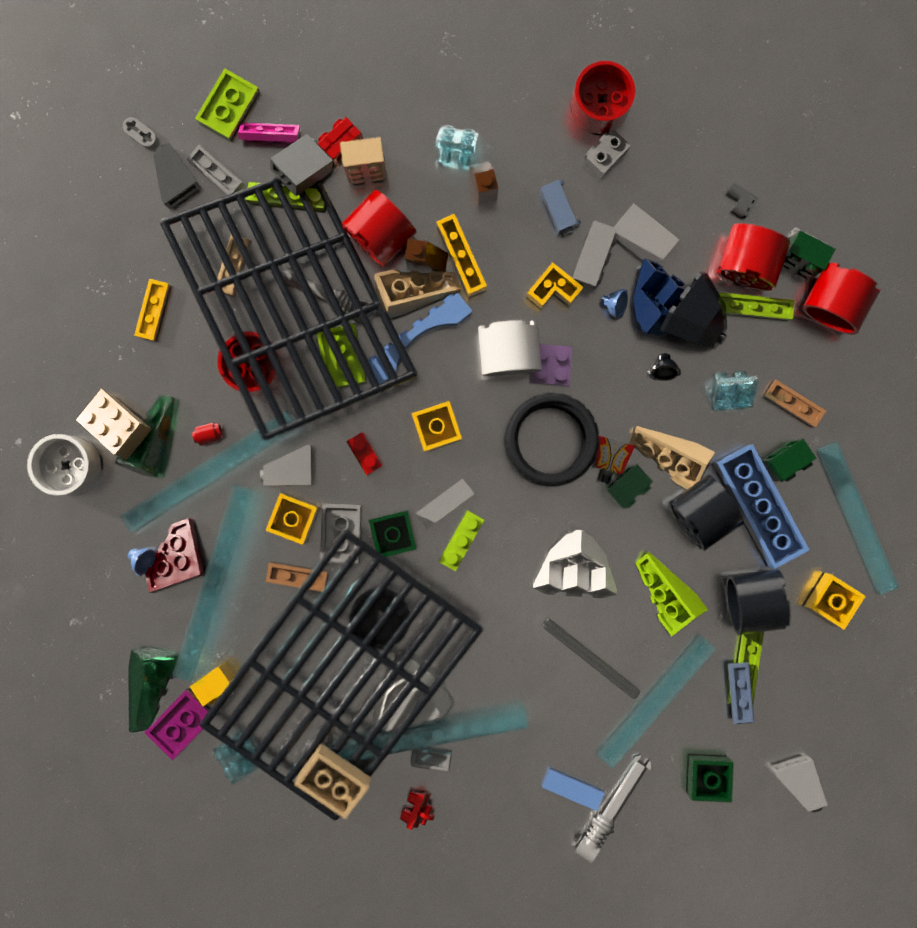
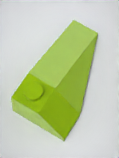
[636,552,708,637]

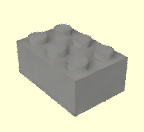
[572,220,619,288]

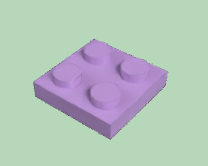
[530,344,573,386]

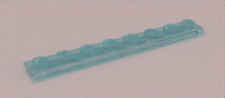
[817,442,899,595]
[597,635,716,769]

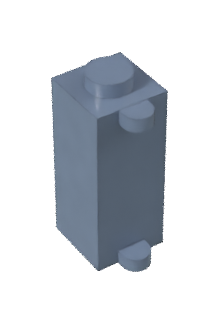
[539,180,582,235]

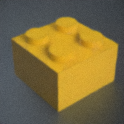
[412,401,462,452]
[266,493,320,545]
[804,573,866,630]

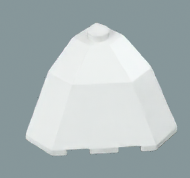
[533,530,617,599]
[371,653,454,733]

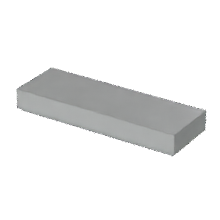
[187,144,244,195]
[416,478,474,529]

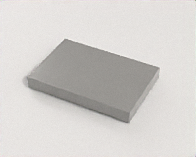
[614,203,679,264]
[320,504,362,564]

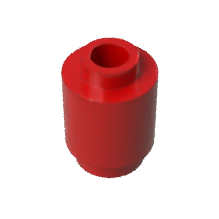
[192,422,223,446]

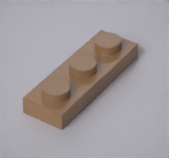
[764,380,826,428]
[266,562,328,592]

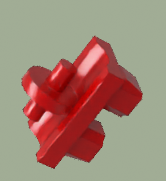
[400,791,435,830]

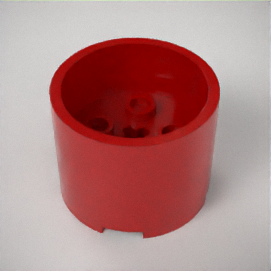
[571,61,635,134]
[341,189,417,267]
[717,224,790,291]
[802,263,881,335]
[217,331,285,396]

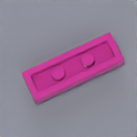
[238,123,300,143]

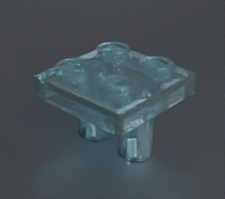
[435,125,479,167]
[712,370,758,410]
[213,730,258,785]

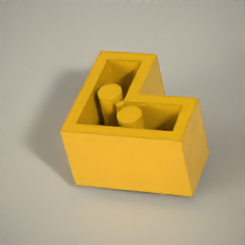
[526,262,583,309]
[190,662,237,706]

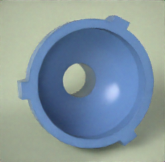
[601,289,628,318]
[128,548,156,576]

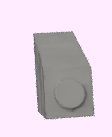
[260,445,314,486]
[770,756,828,812]

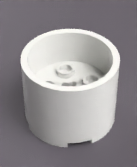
[478,320,542,377]
[27,434,102,495]

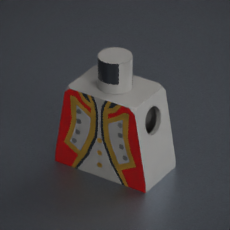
[593,436,635,484]

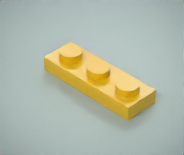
[134,279,170,341]

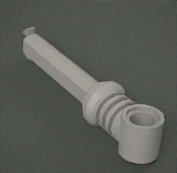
[268,266,374,324]
[574,755,651,864]

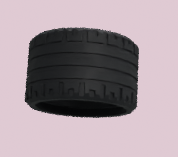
[504,392,600,487]

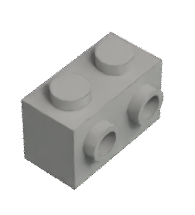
[585,129,631,179]

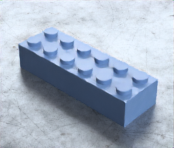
[713,444,810,569]

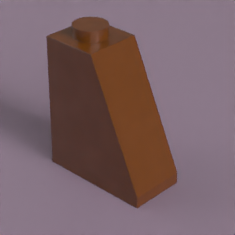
[469,161,499,204]
[405,239,448,272]

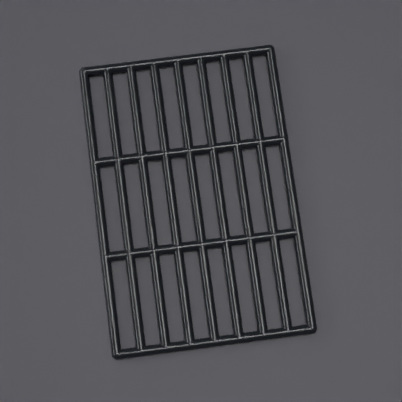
[160,177,417,441]
[200,529,483,821]

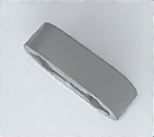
[123,117,158,149]

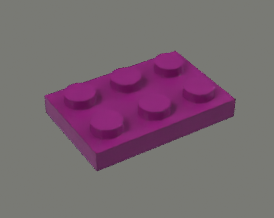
[144,689,209,761]

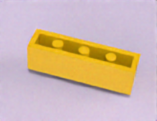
[436,214,487,298]

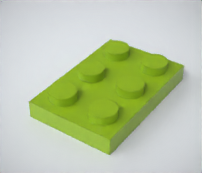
[195,68,259,140]
[317,324,366,389]

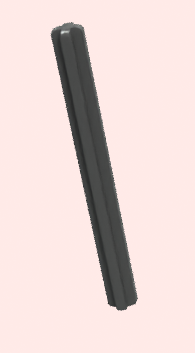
[543,619,640,699]

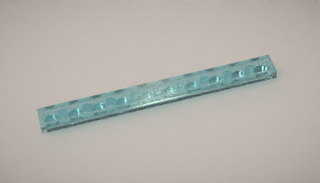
[120,410,294,533]

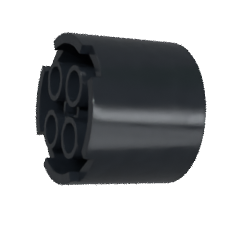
[668,475,744,551]
[726,569,790,635]
[349,585,412,649]

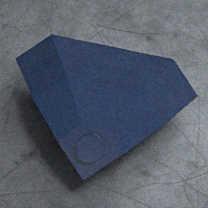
[634,258,686,336]

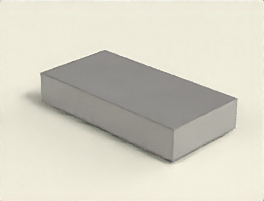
[410,745,452,772]

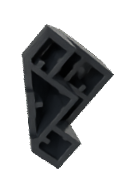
[660,271,727,348]

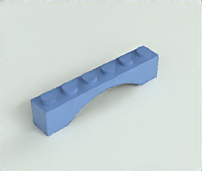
[368,293,473,384]

